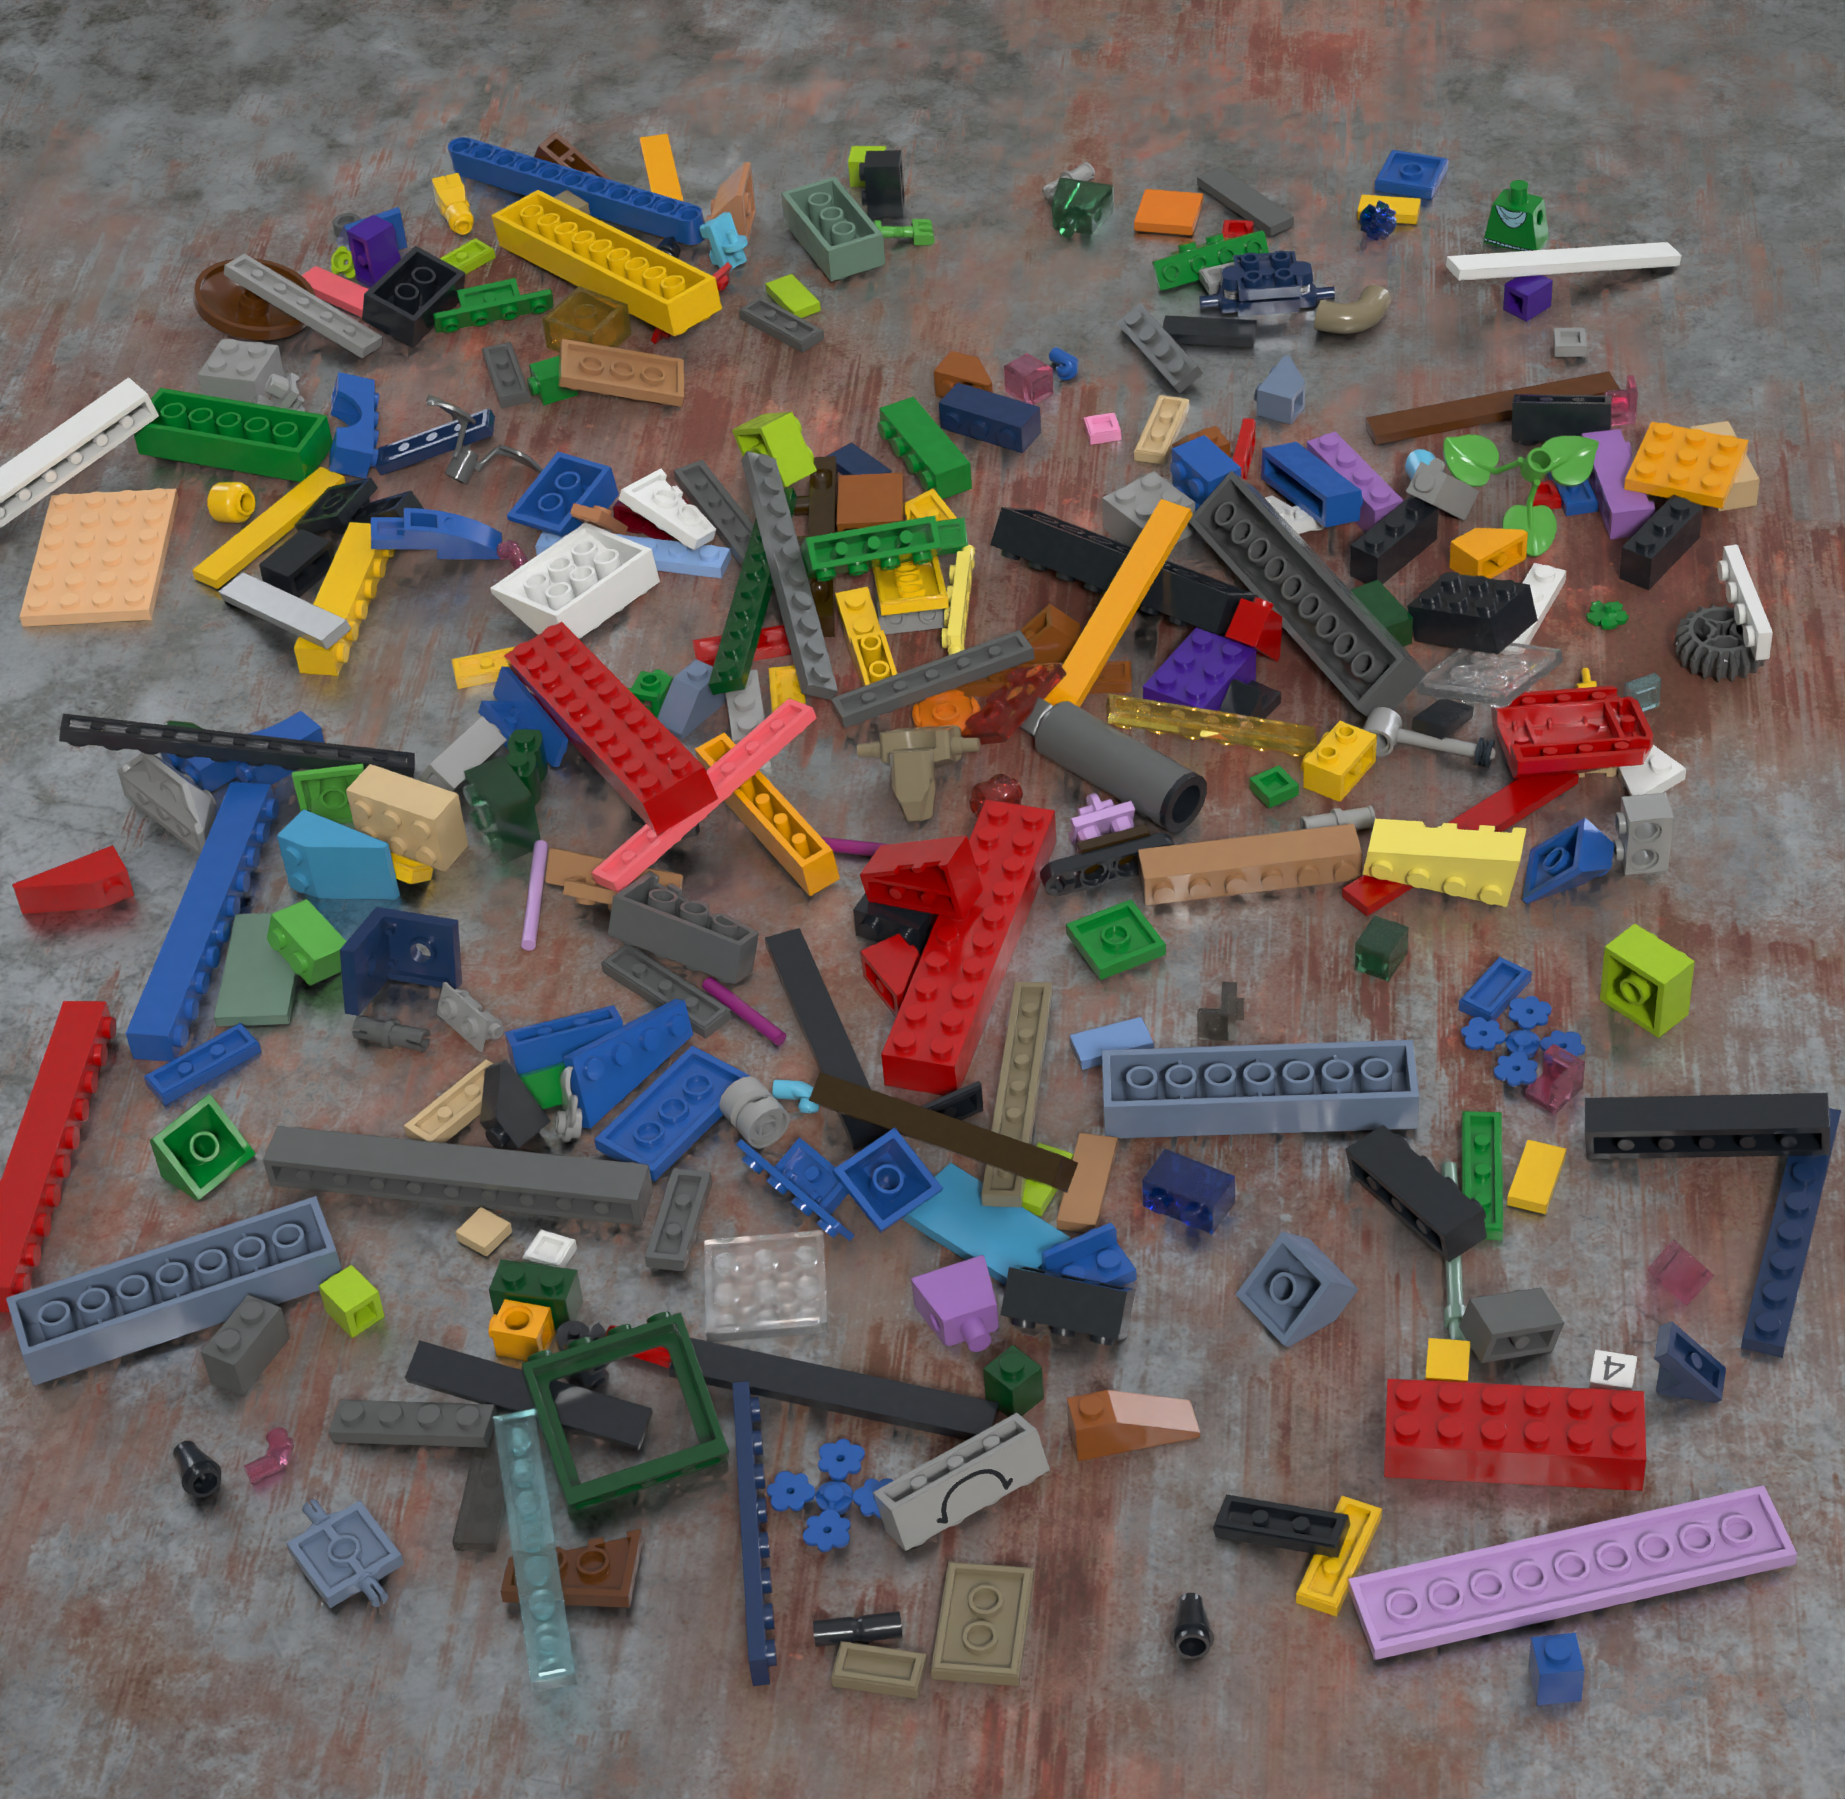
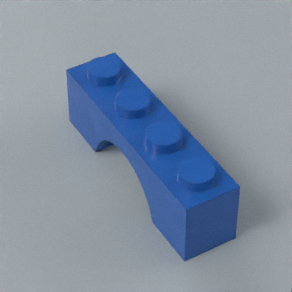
[329,372,379,479]

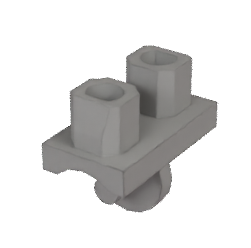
[250,372,305,412]

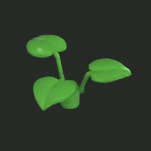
[1443,434,1599,557]

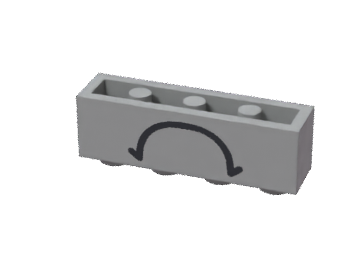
[872,1413,1050,1551]

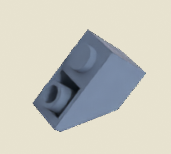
[1254,355,1305,425]

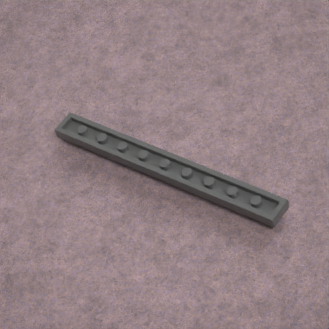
[741,451,838,700]

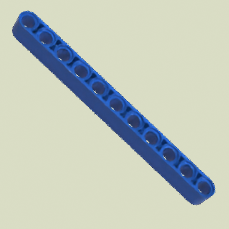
[447,137,705,245]

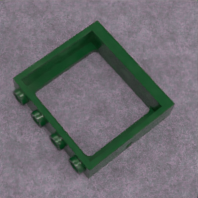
[522,1311,729,1514]

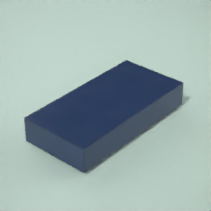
[827,442,892,475]

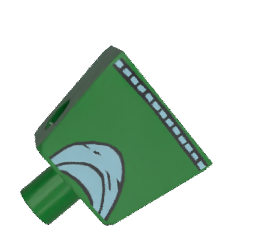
[1483,180,1549,252]

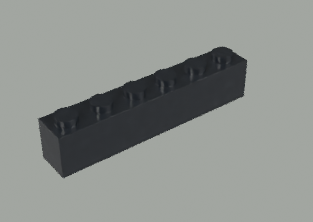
[1585,1093,1830,1159]

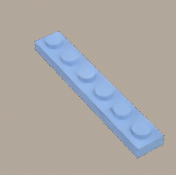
[535,531,731,579]

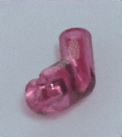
[244,1427,294,1485]

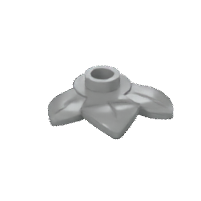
[555,1066,582,1142]

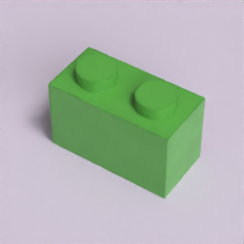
[267,899,347,986]

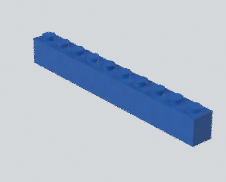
[125,782,279,1062]

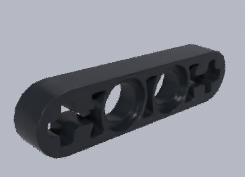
[1040,833,1176,896]

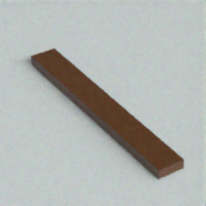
[1366,371,1620,445]

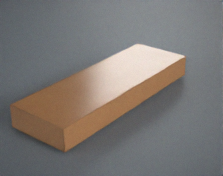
[1056,1133,1118,1233]

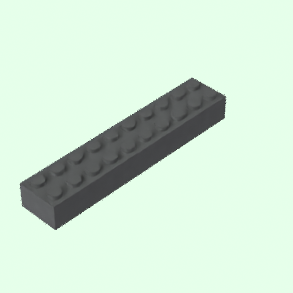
[1189,471,1427,717]

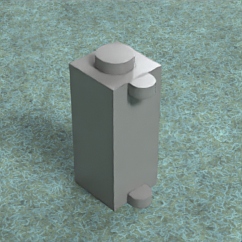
[1406,458,1479,521]
[419,716,507,792]

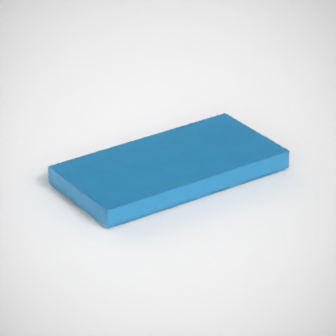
[902,1163,1070,1286]

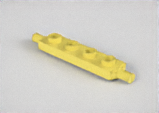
[942,545,975,655]

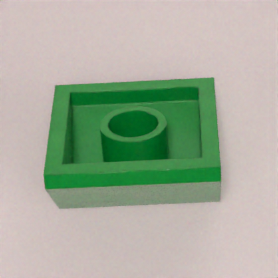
[150,1093,256,1201]

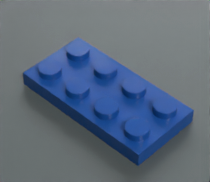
[594,1045,750,1181]

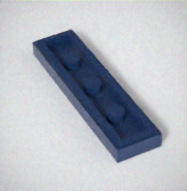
[375,408,495,476]

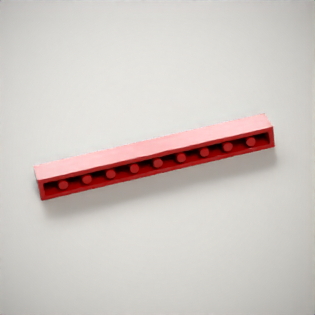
[0,1001,117,1313]

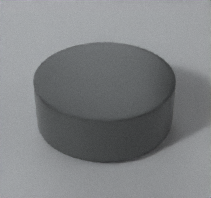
[332,213,361,237]

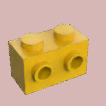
[1301,721,1377,802]

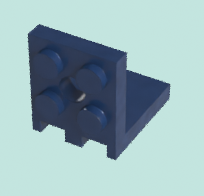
[340,907,462,1016]

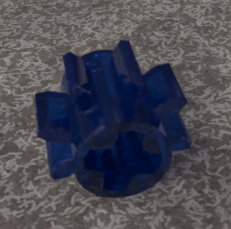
[1360,201,1396,241]

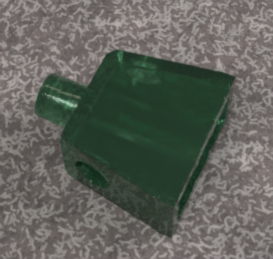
[1052,177,1114,237]

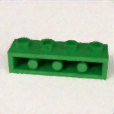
[877,396,972,499]
[800,515,942,582]

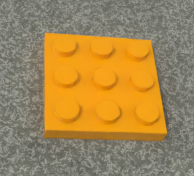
[1624,421,1749,509]

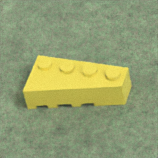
[1362,819,1526,907]

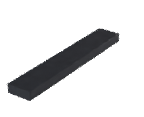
[405,1340,653,1451]

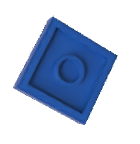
[1375,150,1449,200]

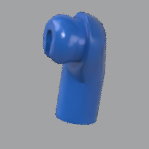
[1049,347,1079,381]

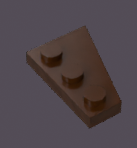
[500,1529,643,1608]

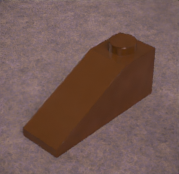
[534,132,612,180]

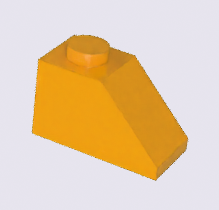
[1449,528,1528,579]

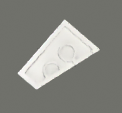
[619,469,716,550]

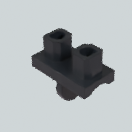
[556,1321,610,1391]

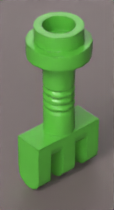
[874,219,935,245]

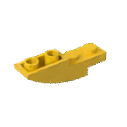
[835,586,897,686]

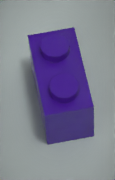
[347,215,401,287]

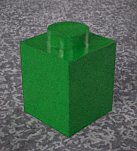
[527,355,578,406]

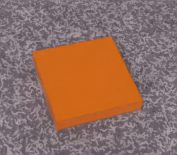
[1134,189,1203,236]

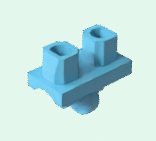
[699,212,748,273]

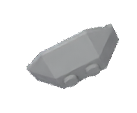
[117,753,217,856]

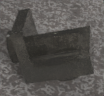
[1197,982,1245,1041]

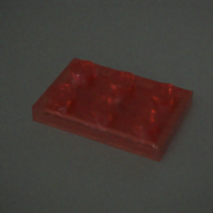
[961,663,1067,745]

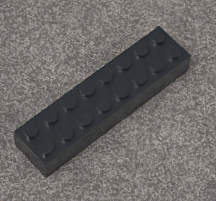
[990,507,1258,638]

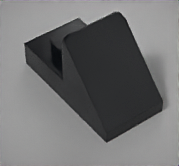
[1214,679,1281,741]

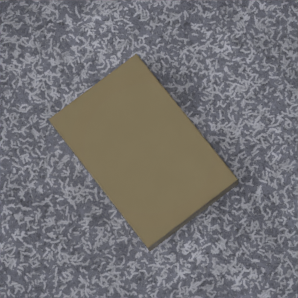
[931,1561,1035,1686]

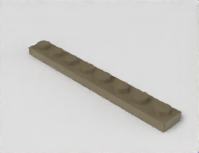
[981,981,1053,1207]

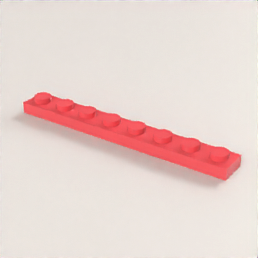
[591,698,817,893]

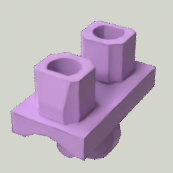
[1068,793,1135,844]

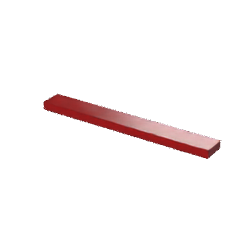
[1342,773,1579,917]

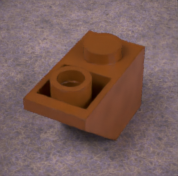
[934,350,993,398]

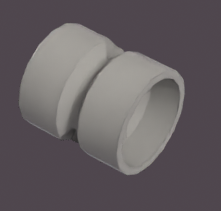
[719,1076,790,1149]

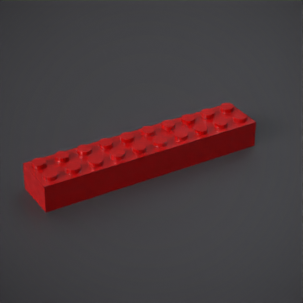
[504,622,719,836]
[881,800,1057,1096]

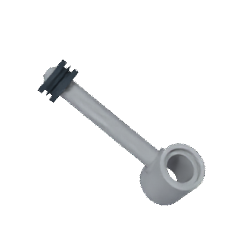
[1363,707,1496,768]

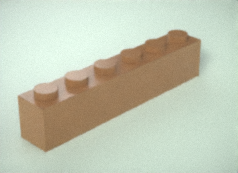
[1138,824,1362,906]

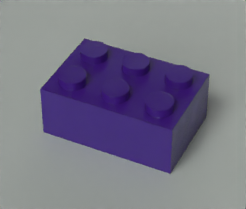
[1143,627,1256,740]

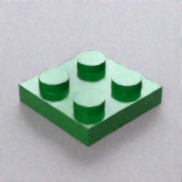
[1066,899,1166,980]

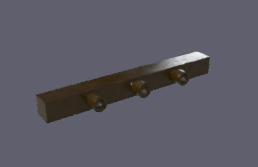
[794,456,838,637]
[809,1072,1078,1193]

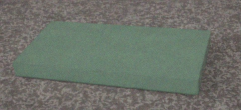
[214,913,299,1027]

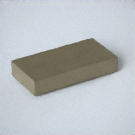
[831,1641,927,1699]

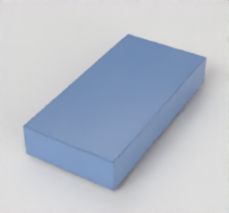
[1070,1017,1154,1070]

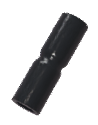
[813,1611,903,1647]

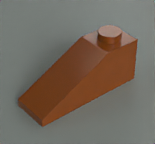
[1067,1390,1200,1461]

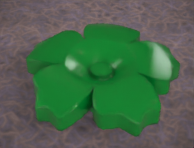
[1586,600,1629,630]

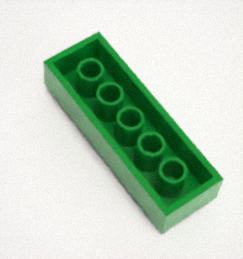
[134,388,333,482]

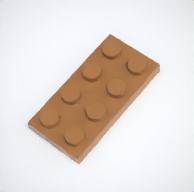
[559,339,684,407]

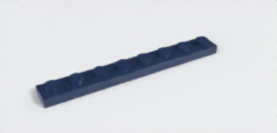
[1741,1108,1841,1358]
[732,1381,777,1686]

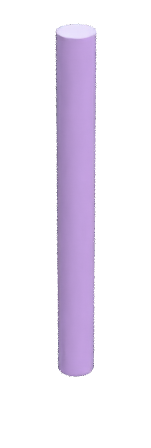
[521,840,548,951]

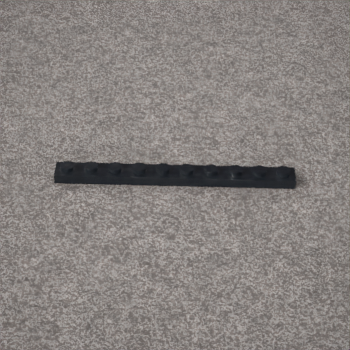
[59,713,415,778]

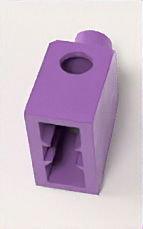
[911,1255,999,1352]

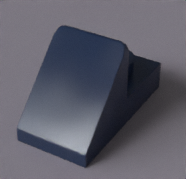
[1654,1321,1726,1403]

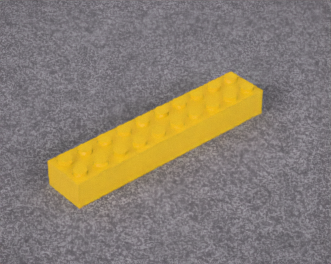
[491,190,722,337]

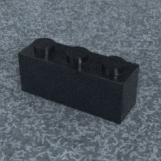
[1512,394,1612,445]
[1350,495,1438,584]
[1619,495,1703,591]
[1000,1265,1136,1345]

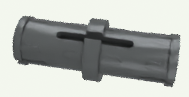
[352,1015,430,1053]

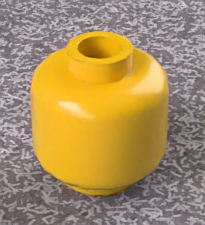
[207,482,255,523]

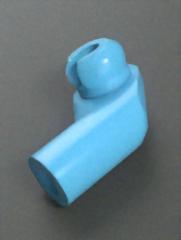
[772,1080,819,1114]

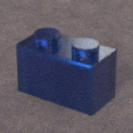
[1142,1149,1235,1234]

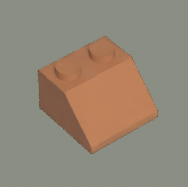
[706,162,756,242]

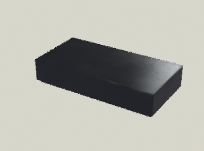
[1411,697,1474,740]

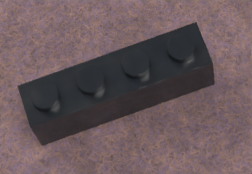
[1345,1125,1487,1262]

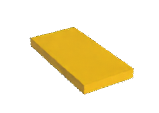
[873,556,949,616]

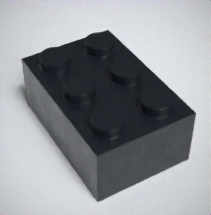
[362,246,466,347]
[1407,572,1538,655]

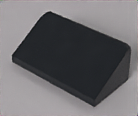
[921,1081,984,1121]

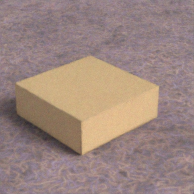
[455,1207,512,1257]

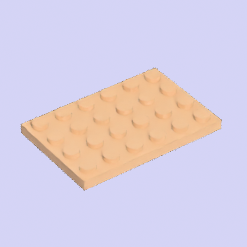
[19,488,179,627]

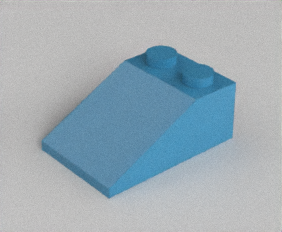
[277,809,400,900]

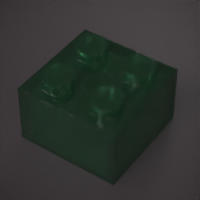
[463,756,541,863]

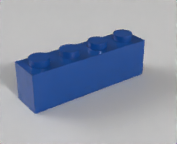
[1261,442,1363,528]

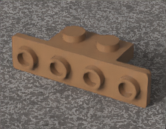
[545,848,683,910]

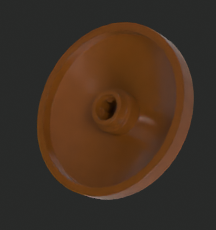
[193,258,315,340]

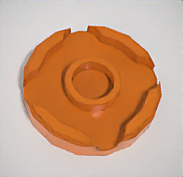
[912,689,981,738]

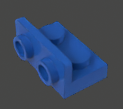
[1042,1223,1137,1286]

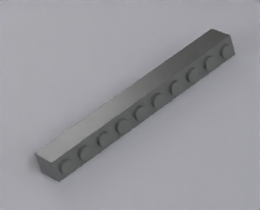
[263,1126,653,1226]

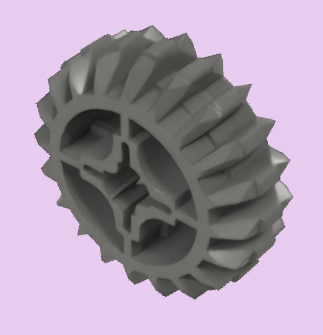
[1674,603,1766,682]

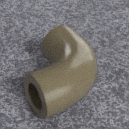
[1314,285,1391,335]

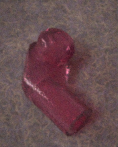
[497,540,529,570]

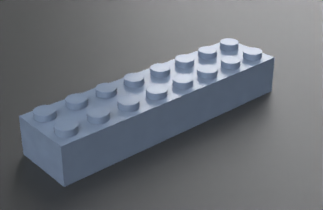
[1102,1040,1419,1138]
[6,1196,342,1386]

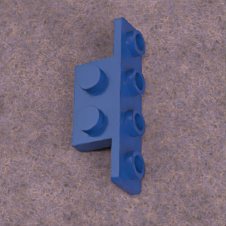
[478,666,568,767]
[736,1137,855,1241]

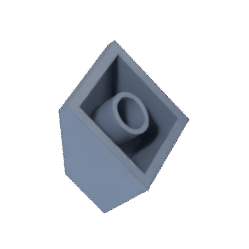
[1235,1232,1359,1347]

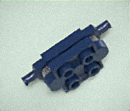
[1199,250,1335,317]

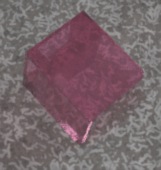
[1004,353,1054,405]
[1604,375,1638,425]
[1525,1044,1585,1114]
[1647,1239,1714,1306]

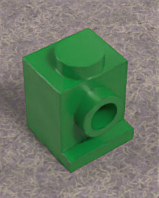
[628,669,673,718]

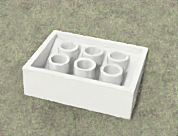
[490,522,660,639]

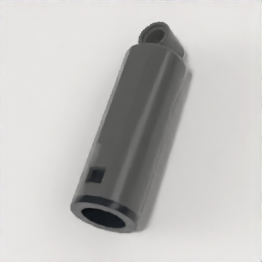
[1017,696,1207,833]

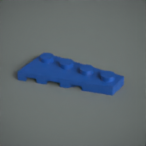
[563,999,693,1129]

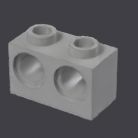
[1612,792,1674,875]

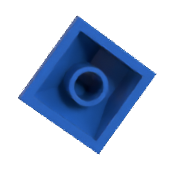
[1522,818,1615,904]
[832,1128,943,1233]

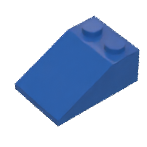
[506,452,619,537]

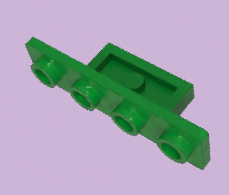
[1152,230,1269,290]
[433,278,553,333]

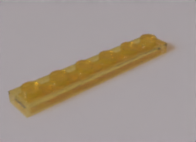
[1106,693,1317,757]

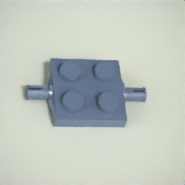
[286,1499,404,1608]

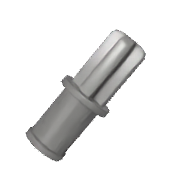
[1043,162,1095,201]

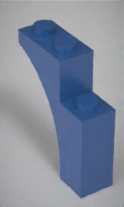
[161,711,324,793]

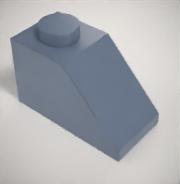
[657,659,726,740]

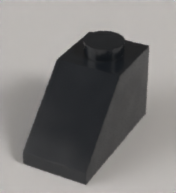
[480,1060,551,1150]

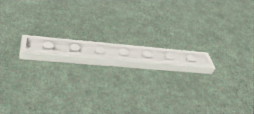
[1446,242,1682,281]

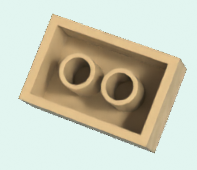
[346,764,469,872]

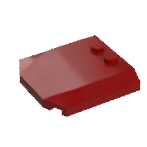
[1490,686,1653,778]

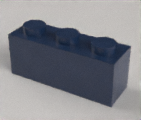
[939,382,1041,453]

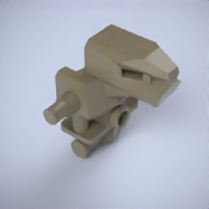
[857,725,980,822]

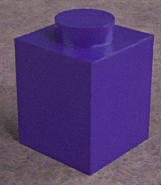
[1503,275,1553,322]

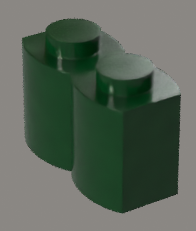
[501,729,548,808]

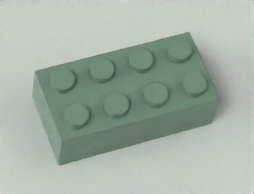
[781,176,885,282]

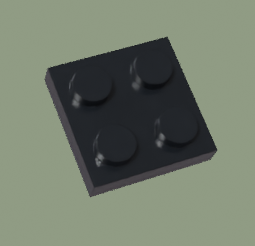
[294,478,378,534]

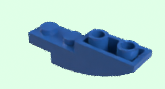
[371,508,503,560]

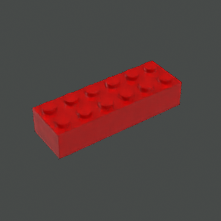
[1384,1378,1646,1491]

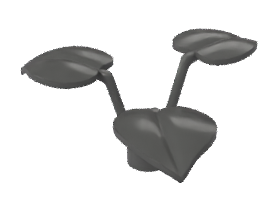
[426,395,543,485]

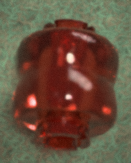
[969,774,1023,818]

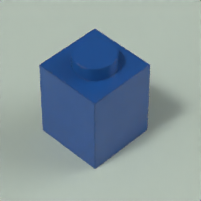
[1528,1633,1585,1706]

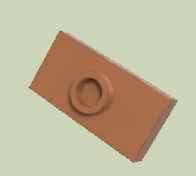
[570,503,628,535]

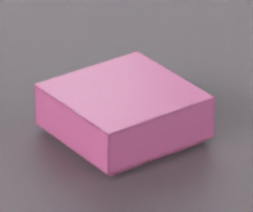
[1084,413,1122,445]

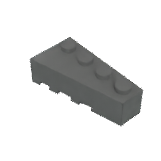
[608,871,759,984]

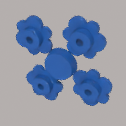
[1461,996,1585,1087]
[766,1439,894,1552]

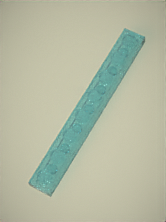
[493,1409,577,1693]

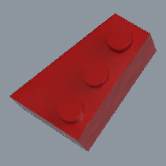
[859,835,983,919]

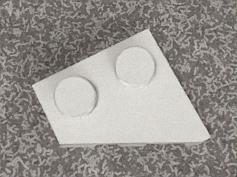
[1617,745,1686,796]

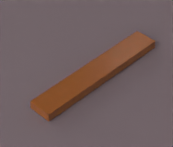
[954,661,1132,697]

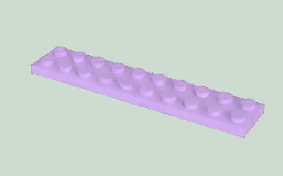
[1348,1485,1797,1660]

